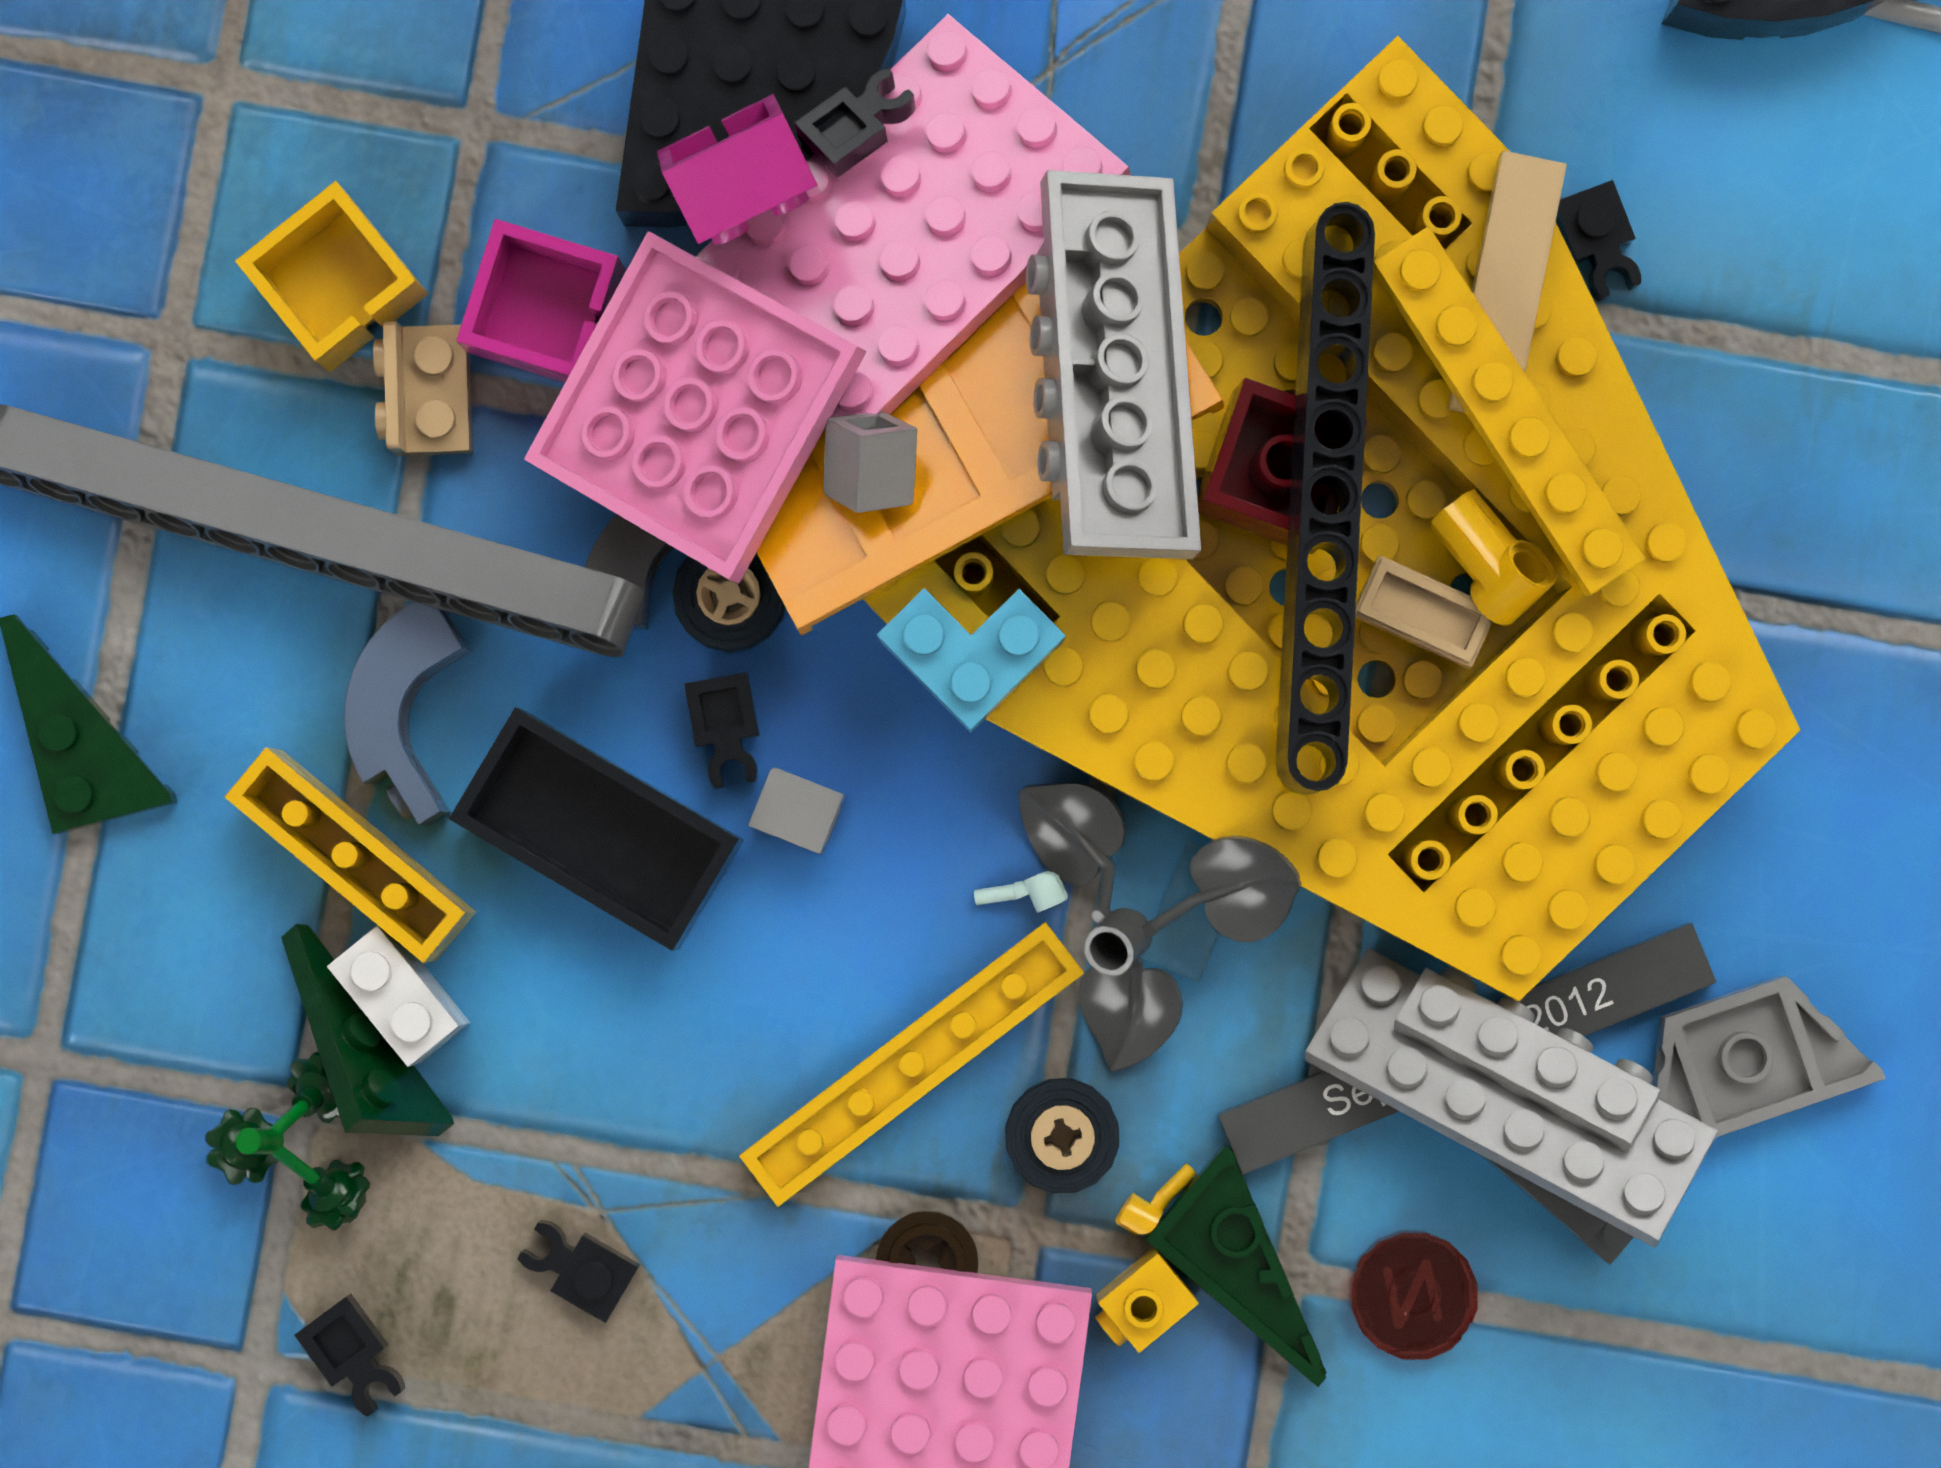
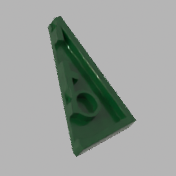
[0,614,178,834]
[281,924,454,1136]
[1144,1144,1327,1387]

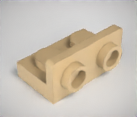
[373,321,473,456]

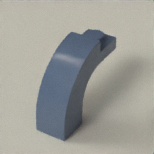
[344,602,472,825]

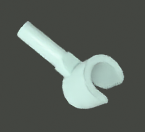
[974,871,1068,913]

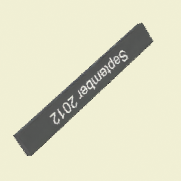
[1217,923,1717,1175]

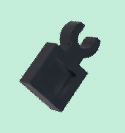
[794,68,916,178]
[1556,180,1641,302]
[684,672,760,789]
[517,1220,640,1323]
[294,1294,405,1417]

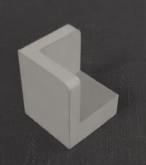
[823,412,917,513]
[748,768,846,855]

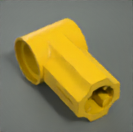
[1430,489,1557,626]

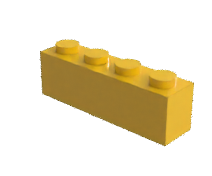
[224,747,477,963]

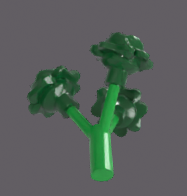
[205,1052,370,1230]

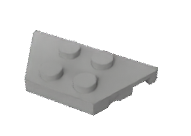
[1652,975,1886,1137]

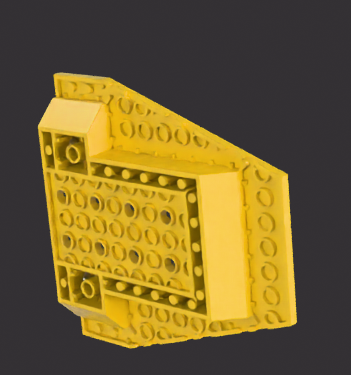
[863,36,1801,1001]

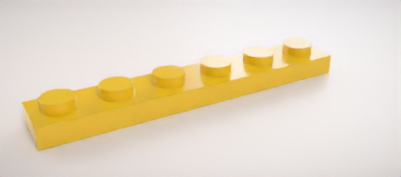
[1373,226,1646,596]
[739,922,1084,1207]

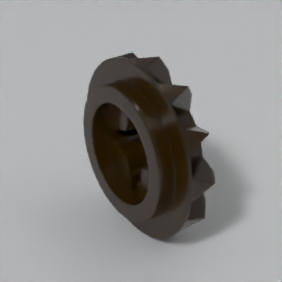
[876,1211,978,1273]

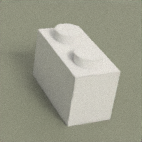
[327,925,470,1067]

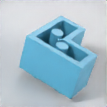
[877,588,1066,733]

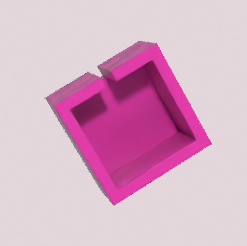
[657,94,818,245]
[456,219,626,383]

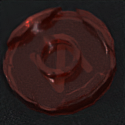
[1349,1230,1478,1360]

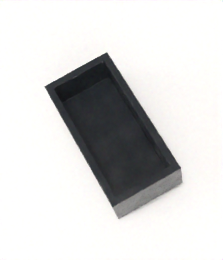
[449,707,744,951]

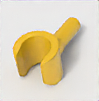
[1115,1163,1197,1235]

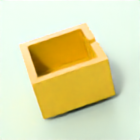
[235,181,429,373]

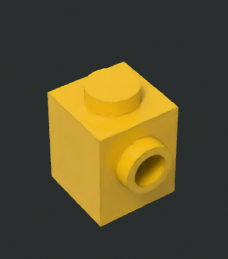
[1095,1247,1199,1353]

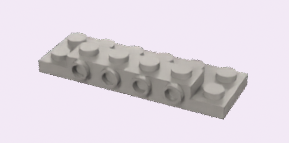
[1026,170,1201,559]
[1305,948,1718,1248]

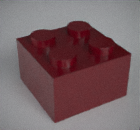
[1197,377,1367,554]

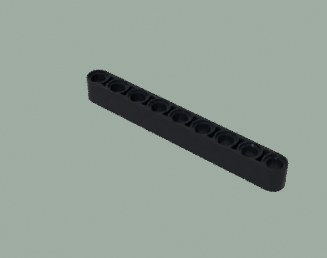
[1276,202,1375,795]

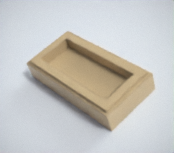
[1355,555,1492,669]

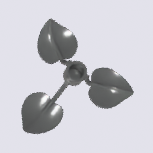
[1019,782,1301,1072]

